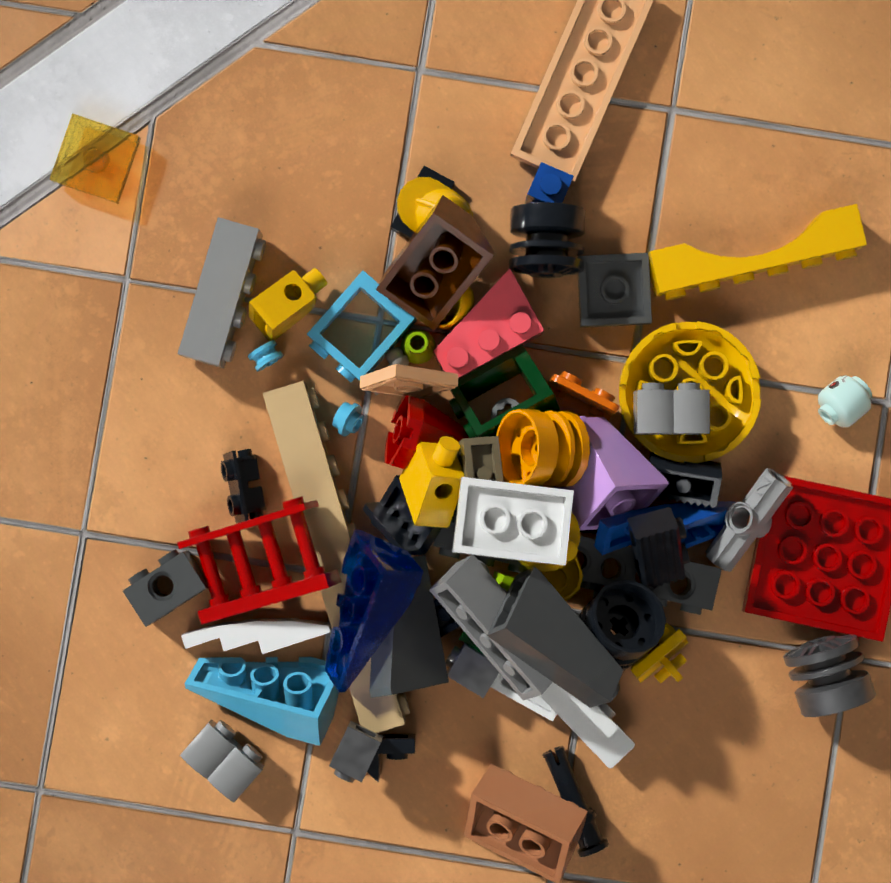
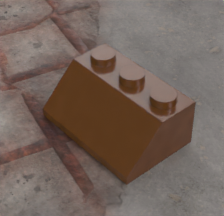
[376,195,495,330]

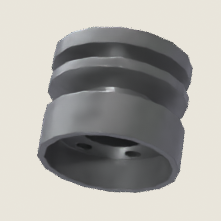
[783,634,876,717]

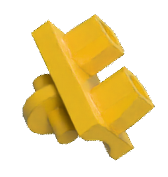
[631,623,689,684]

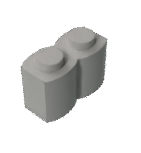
[633,383,710,435]
[180,719,264,803]

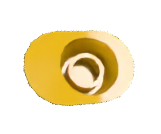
[397,177,473,232]

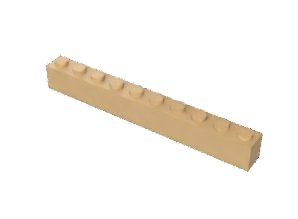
[263,381,410,733]

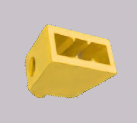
[249,268,327,341]
[399,436,465,528]

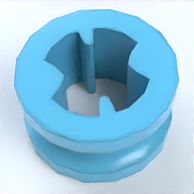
[248,340,284,372]

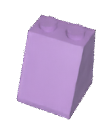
[554,416,669,531]

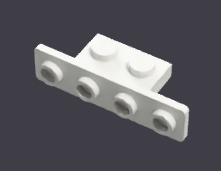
[539,682,635,768]

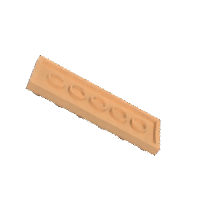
[510,0,654,184]

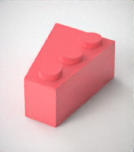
[433,269,544,379]

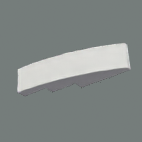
[181,618,332,654]

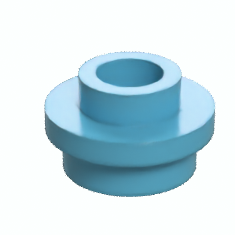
[332,402,364,437]

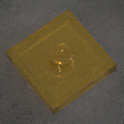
[49,113,141,204]

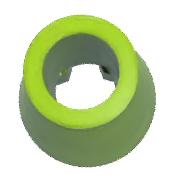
[401,329,436,364]

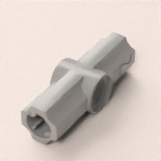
[705,468,793,572]

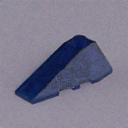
[325,530,424,692]

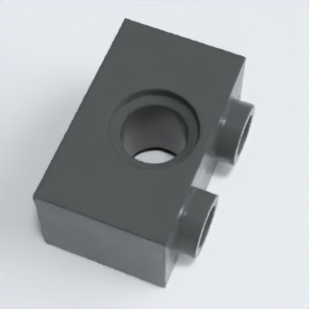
[123,549,208,627]

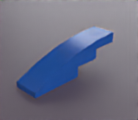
[594,501,736,555]

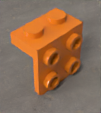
[548,371,620,421]

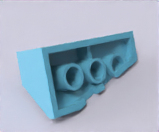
[184,657,344,746]

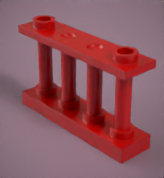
[177,496,342,625]

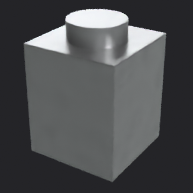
[445,643,499,698]
[329,721,383,783]

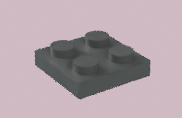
[577,253,652,327]

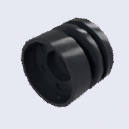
[509,202,585,278]
[578,580,666,670]

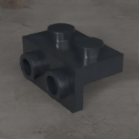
[363,475,442,556]

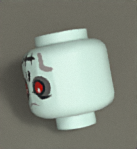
[818,376,872,428]

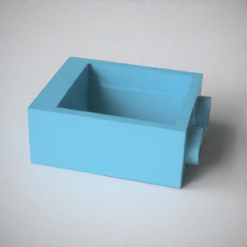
[307,270,417,382]

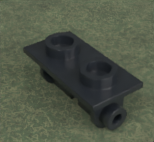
[221,449,266,523]

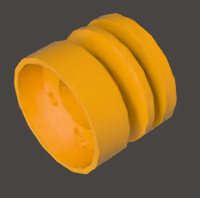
[496,409,590,487]

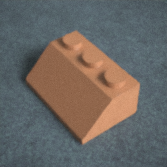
[464,764,588,883]

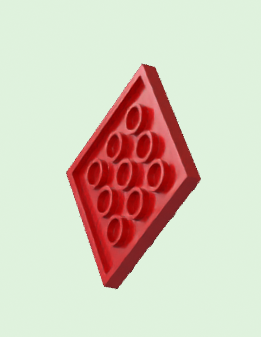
[742,475,891,642]

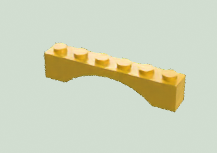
[648,204,867,300]

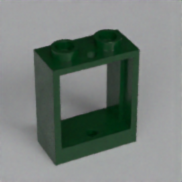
[448,344,560,438]

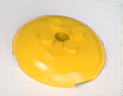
[619,321,762,463]

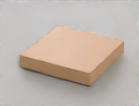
[360,364,458,399]

